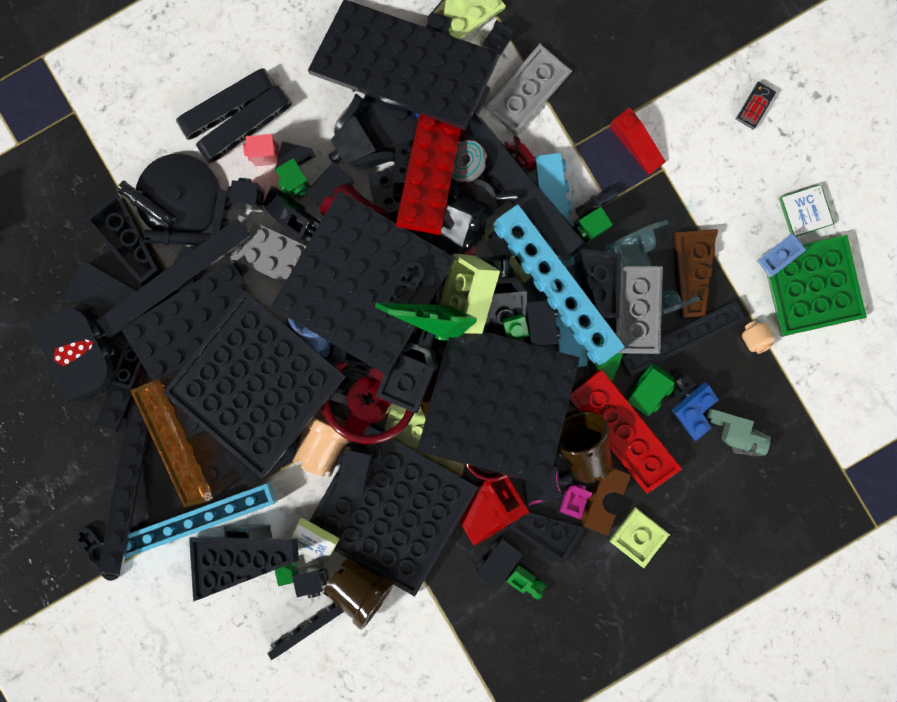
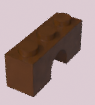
[580,468,631,536]

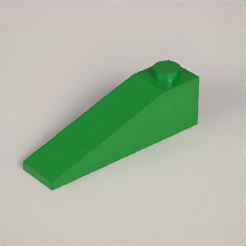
[375,302,477,340]

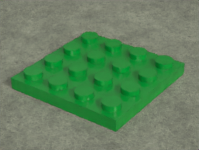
[762,235,867,337]

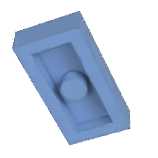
[756,233,806,277]

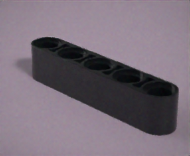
[176,68,276,140]
[196,85,293,163]

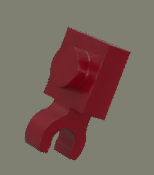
[504,135,536,173]

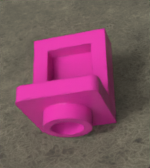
[559,484,592,519]

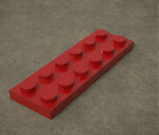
[396,114,461,235]
[570,368,682,494]

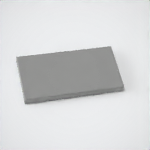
[485,44,572,136]
[616,266,663,354]

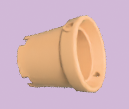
[292,410,352,477]

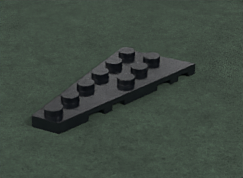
[189,536,299,602]

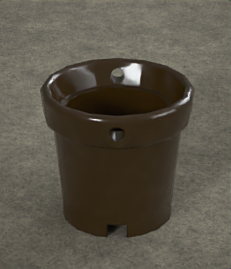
[557,411,614,483]
[323,558,394,630]

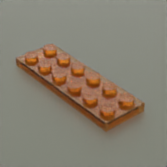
[130,379,213,507]

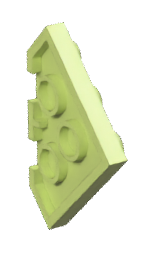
[444,0,506,39]

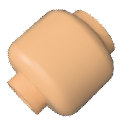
[742,321,775,354]

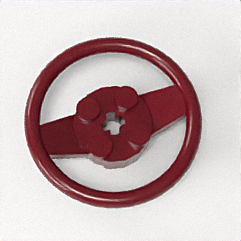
[321,359,414,444]

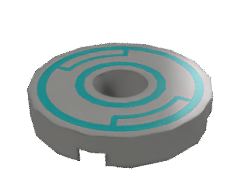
[452,140,487,183]

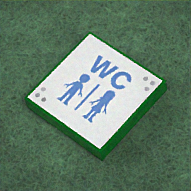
[779,184,834,237]

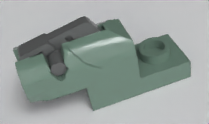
[705,409,771,456]

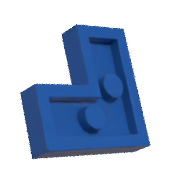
[672,382,719,441]

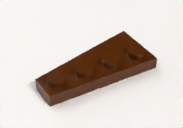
[674,229,718,318]

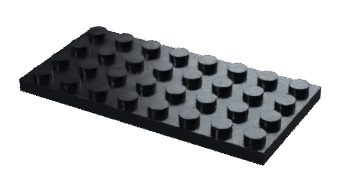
[308,0,500,130]

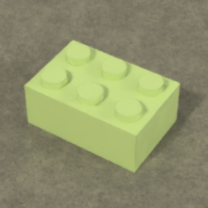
[440,254,500,334]

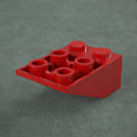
[459,476,529,546]

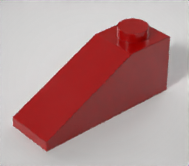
[609,107,666,175]

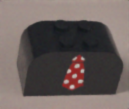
[30,308,118,403]

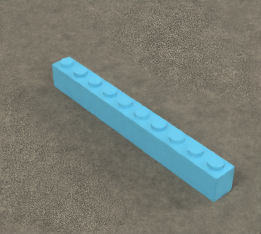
[535,153,590,367]

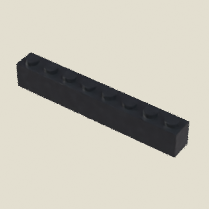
[459,113,587,261]

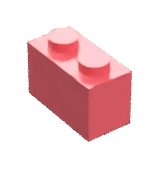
[243,134,279,167]

